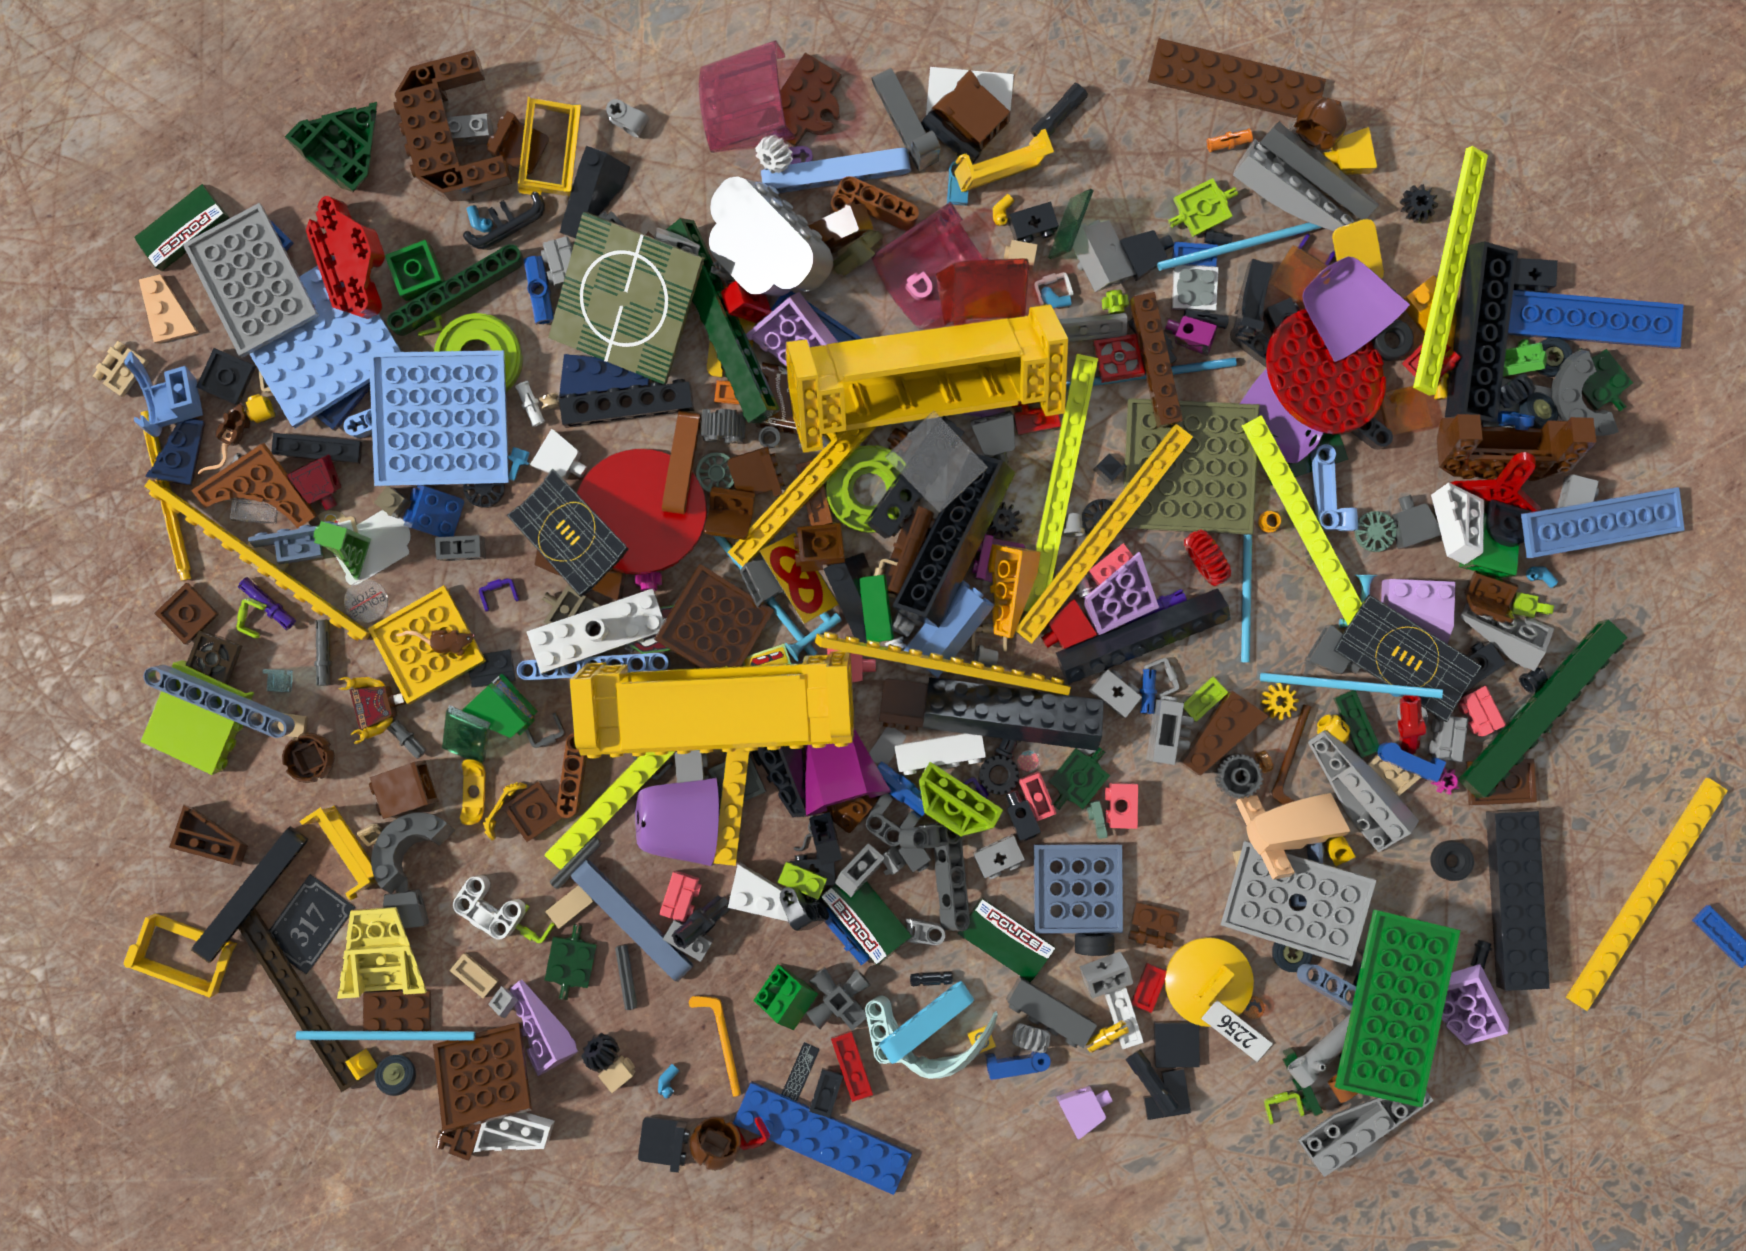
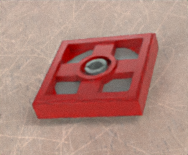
[1093,334,1145,383]

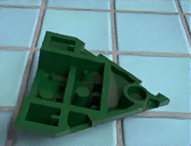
[285,102,378,192]

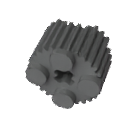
[701,409,746,444]
[1214,754,1264,799]

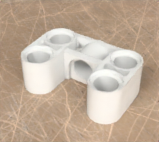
[453,875,525,939]

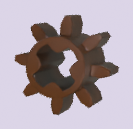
[887,426,914,454]

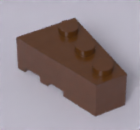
[808,202,873,254]
[169,805,248,867]

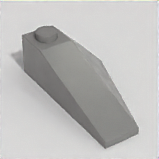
[1460,603,1554,671]

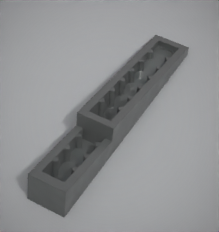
[1260,121,1379,220]

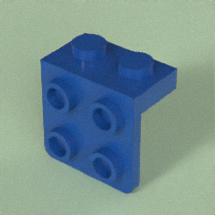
[403,485,464,537]

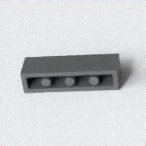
[1006,976,1097,1049]

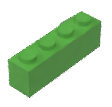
[314,521,371,580]

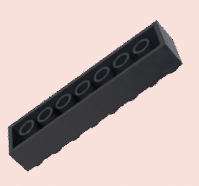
[1445,241,1518,425]
[893,452,1015,628]
[923,677,1104,751]
[1486,809,1550,991]

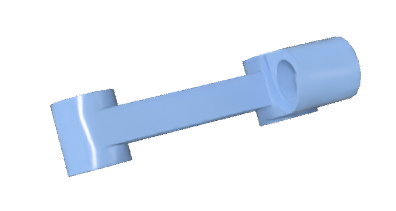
[1310,444,1358,531]

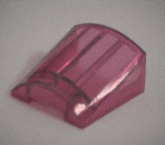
[699,40,794,153]
[871,202,999,330]

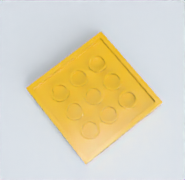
[368,585,486,705]

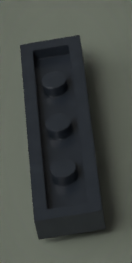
[271,433,362,464]

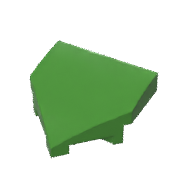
[1503,339,1547,376]

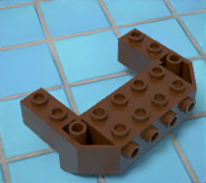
[393,50,513,202]
[1437,414,1596,481]

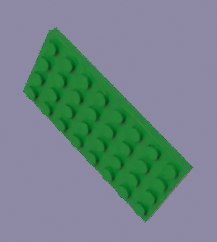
[1335,909,1461,1108]

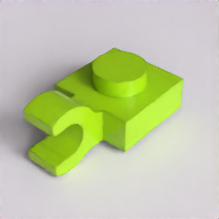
[1511,592,1554,618]

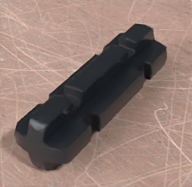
[910,972,953,987]

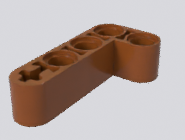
[829,176,919,231]
[557,733,603,818]

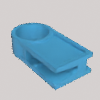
[947,160,969,206]

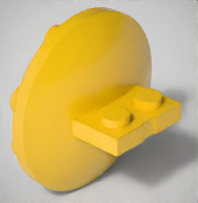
[1165,937,1254,1027]

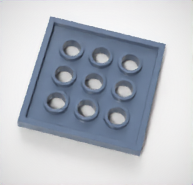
[1034,844,1123,933]

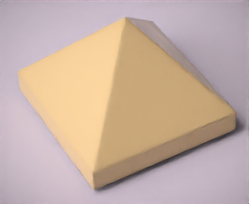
[357,824,383,847]

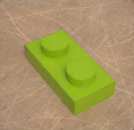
[1183,676,1228,722]
[778,861,827,900]

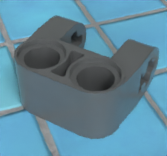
[866,793,921,846]

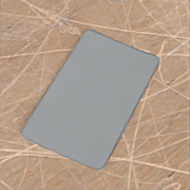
[869,727,906,765]

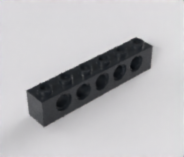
[559,379,695,428]
[864,416,964,539]

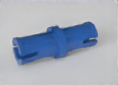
[1140,669,1157,714]

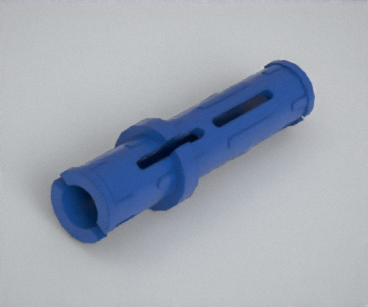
[825,906,870,965]

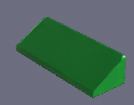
[859,574,894,642]

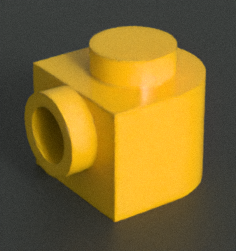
[246,394,275,423]
[1325,836,1355,867]

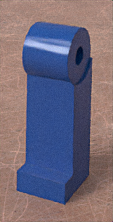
[1377,742,1446,782]
[985,1051,1051,1080]

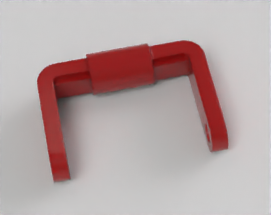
[736,1117,770,1150]

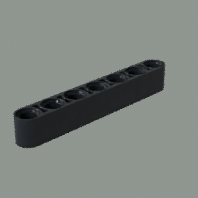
[191,826,309,963]

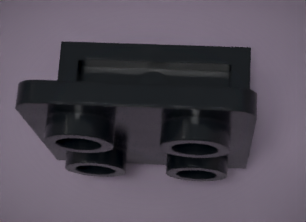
[638,1116,690,1173]

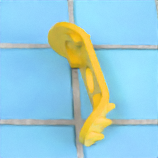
[460,759,485,825]
[483,782,527,841]

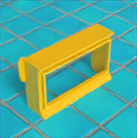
[518,97,581,197]
[954,129,1054,192]
[300,806,377,901]
[124,913,237,998]

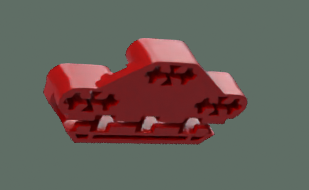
[306,196,385,319]

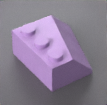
[746,292,838,366]
[1084,552,1159,635]
[1381,579,1455,644]
[1442,964,1509,1045]

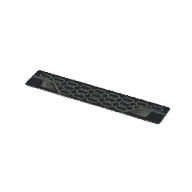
[781,1042,819,1101]

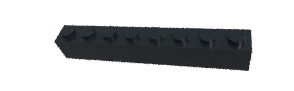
[1056,588,1231,684]

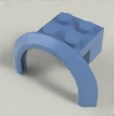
[124,351,203,437]

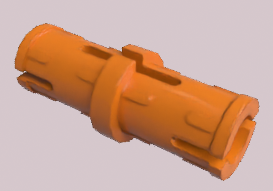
[1207,128,1253,152]

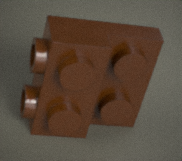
[794,523,845,572]

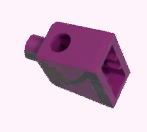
[1164,316,1217,356]

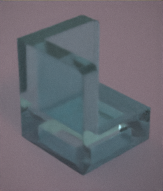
[263,669,293,692]

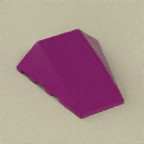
[805,728,891,817]

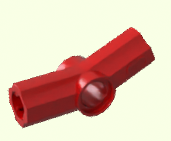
[1398,695,1426,754]

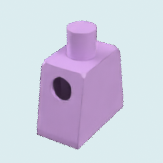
[1056,1086,1113,1139]

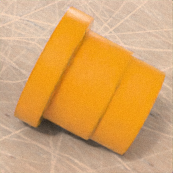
[1258,511,1281,533]

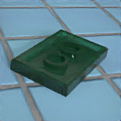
[442,705,491,764]

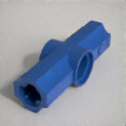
[524,256,554,325]
[877,761,925,816]

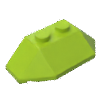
[919,762,1003,837]

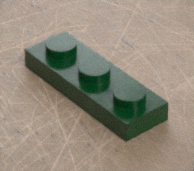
[1333,690,1380,758]
[1282,1047,1323,1116]

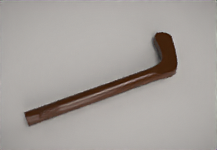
[1271,704,1312,805]

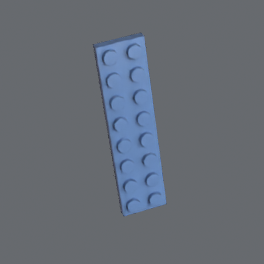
[1521,487,1685,558]

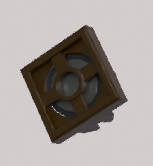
[186,630,243,685]

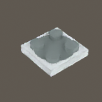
[1172,265,1218,312]

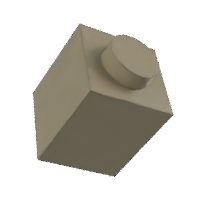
[374,486,411,518]

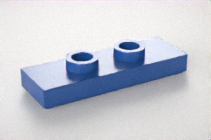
[1692,905,1746,968]

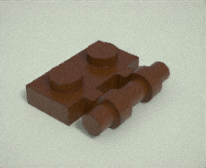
[1128,902,1180,949]
[435,1123,482,1161]

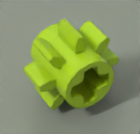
[1102,290,1129,315]

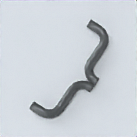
[794,815,814,851]

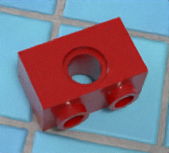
[721,281,772,323]

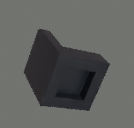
[1093,453,1127,484]

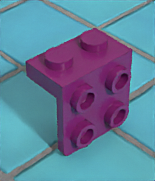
[972,534,1025,583]

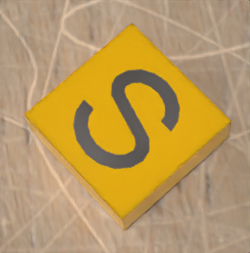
[967,1025,996,1053]

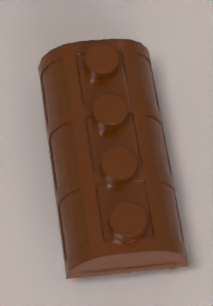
[884,506,936,595]

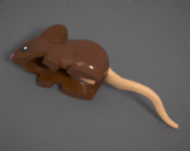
[198,404,250,474]
[396,630,474,656]

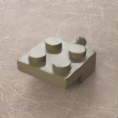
[542,585,601,634]

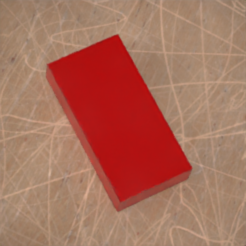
[1131,962,1166,1013]

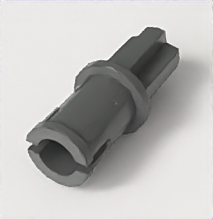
[387,720,426,759]

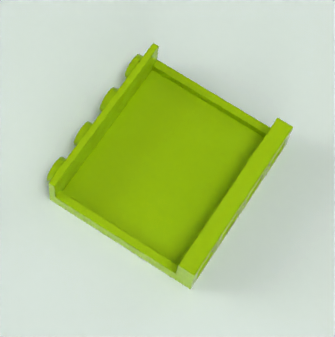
[140,660,254,775]

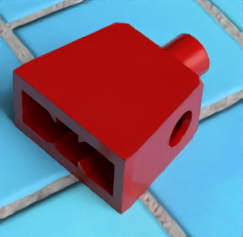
[1041,599,1097,649]

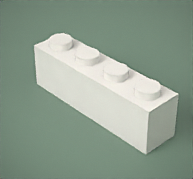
[894,733,986,775]

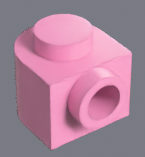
[905,271,932,301]

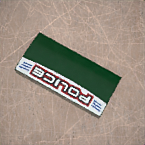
[134,184,230,271]
[821,881,913,965]
[957,897,1055,982]

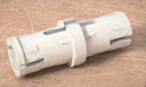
[515,381,545,427]

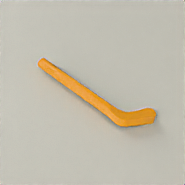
[689,995,741,1097]

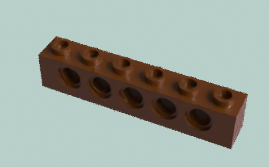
[1129,292,1183,428]

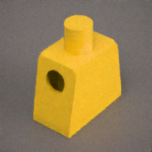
[1322,127,1377,175]

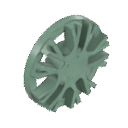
[696,452,734,492]
[1354,511,1397,552]

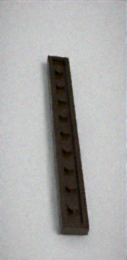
[239,909,363,1092]

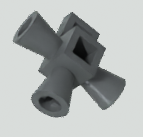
[807,967,871,1031]

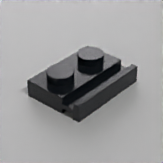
[469,649,516,688]

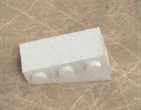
[1431,483,1484,565]
[728,862,793,921]
[474,1112,555,1152]

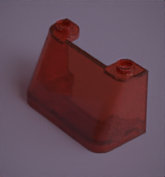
[936,258,1030,326]

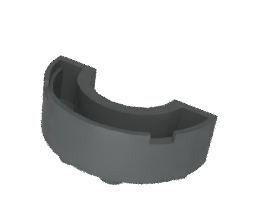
[1551,350,1619,436]
[371,813,455,894]

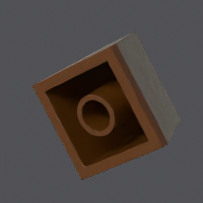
[369,760,439,819]

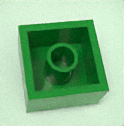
[385,240,445,301]

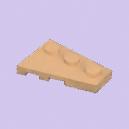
[139,274,199,344]

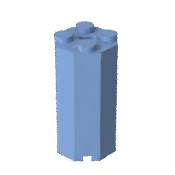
[903,580,995,678]

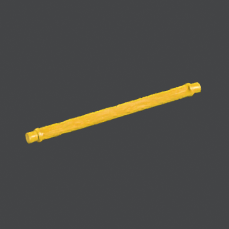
[141,411,191,581]

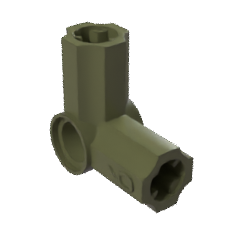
[833,230,883,276]

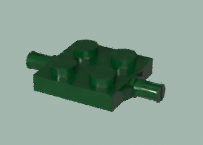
[1576,348,1633,412]
[1048,747,1110,811]
[544,924,597,1000]

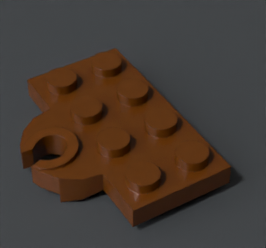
[758,52,842,147]

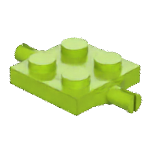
[1168,178,1238,237]

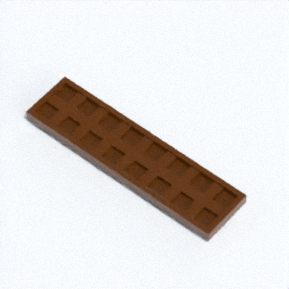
[1147,38,1326,119]

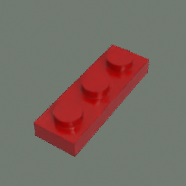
[831,1030,873,1102]

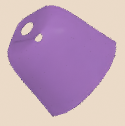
[1303,256,1410,362]
[1240,368,1323,463]
[635,778,719,866]

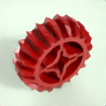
[1184,529,1231,586]

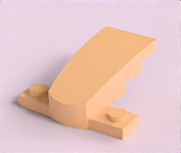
[1236,793,1350,880]

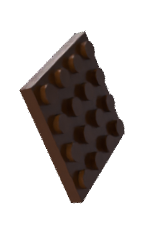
[654,564,774,668]
[433,1022,532,1133]

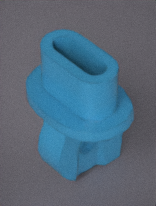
[508,447,530,481]

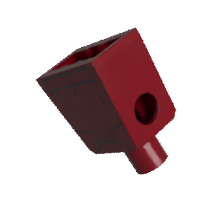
[286,454,341,510]

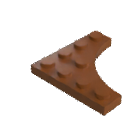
[192,443,317,528]

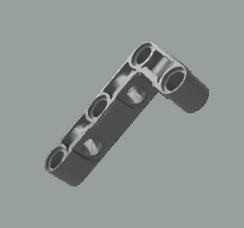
[898,823,970,931]

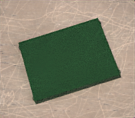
[1048,189,1094,260]

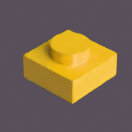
[346,1048,377,1080]

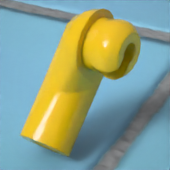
[993,194,1014,226]

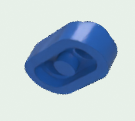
[1497,411,1535,430]

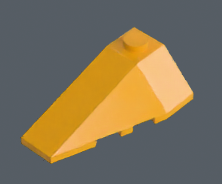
[1403,275,1457,358]
[988,544,1041,638]

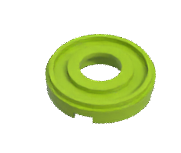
[434,313,523,392]
[826,445,908,533]

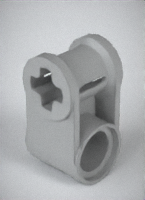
[606,99,649,138]
[905,918,945,945]

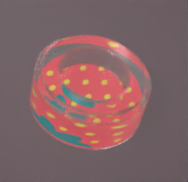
[1017,750,1040,772]

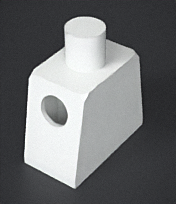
[530,429,587,480]

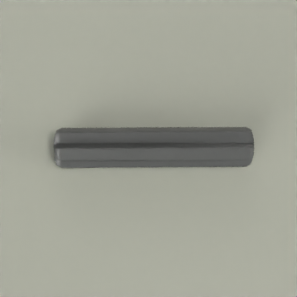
[550,836,602,889]
[615,944,637,1010]

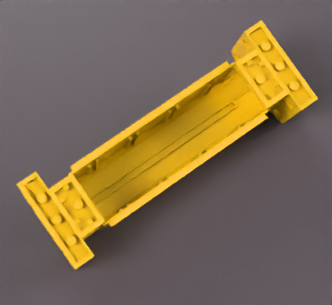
[785,305,1068,453]
[570,651,854,758]

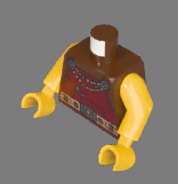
[338,677,406,744]

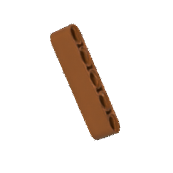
[662,411,701,514]

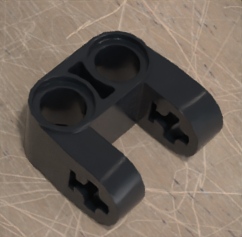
[780,887,829,931]

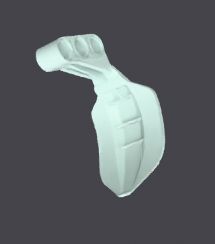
[865,995,998,1079]

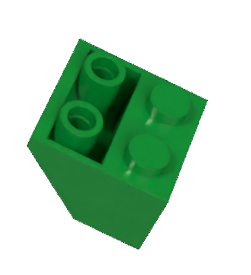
[753,964,818,1030]

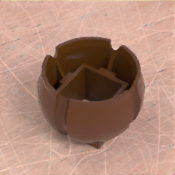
[1294,96,1347,149]
[282,733,335,783]
[690,1117,741,1171]

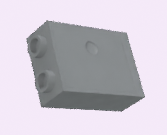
[1068,220,1136,292]
[1146,696,1194,765]

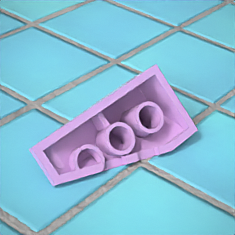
[510,980,578,1076]

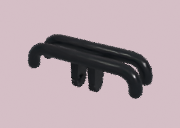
[463,191,545,250]

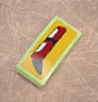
[742,644,791,666]

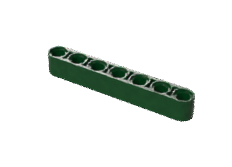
[387,244,524,336]

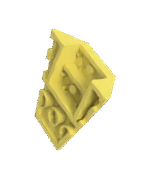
[337,907,427,999]

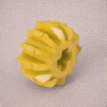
[1260,683,1299,720]

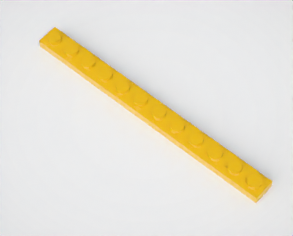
[1015,424,1193,644]
[144,479,371,641]
[815,632,1071,695]
[1566,778,1728,1011]

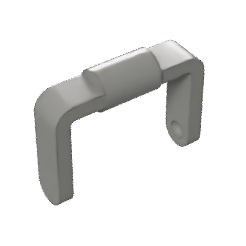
[1144,658,1179,698]

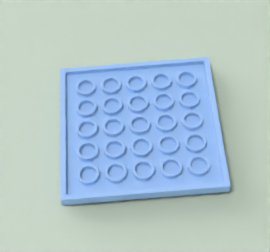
[250,255,402,429]
[369,350,509,486]

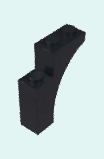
[1232,259,1274,341]

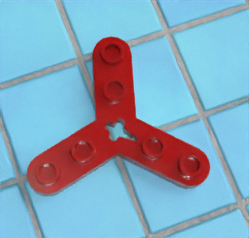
[1451,452,1542,512]

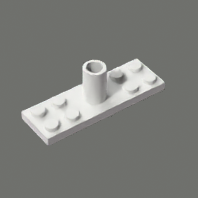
[527,589,664,674]

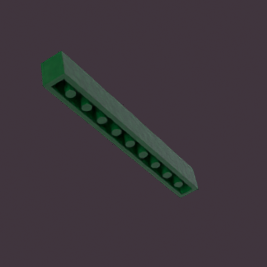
[666,218,780,423]
[1457,619,1628,798]

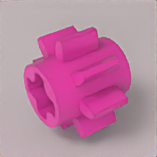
[635,571,662,591]
[1431,767,1459,795]

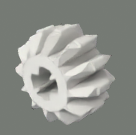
[755,134,793,174]

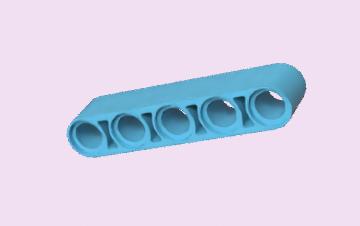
[879,981,974,1064]

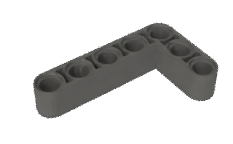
[871,68,940,171]

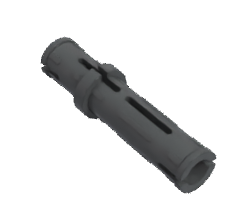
[314,620,332,686]

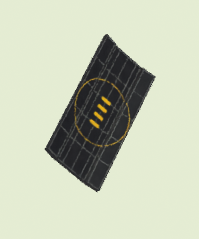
[507,468,629,597]
[1333,595,1482,722]

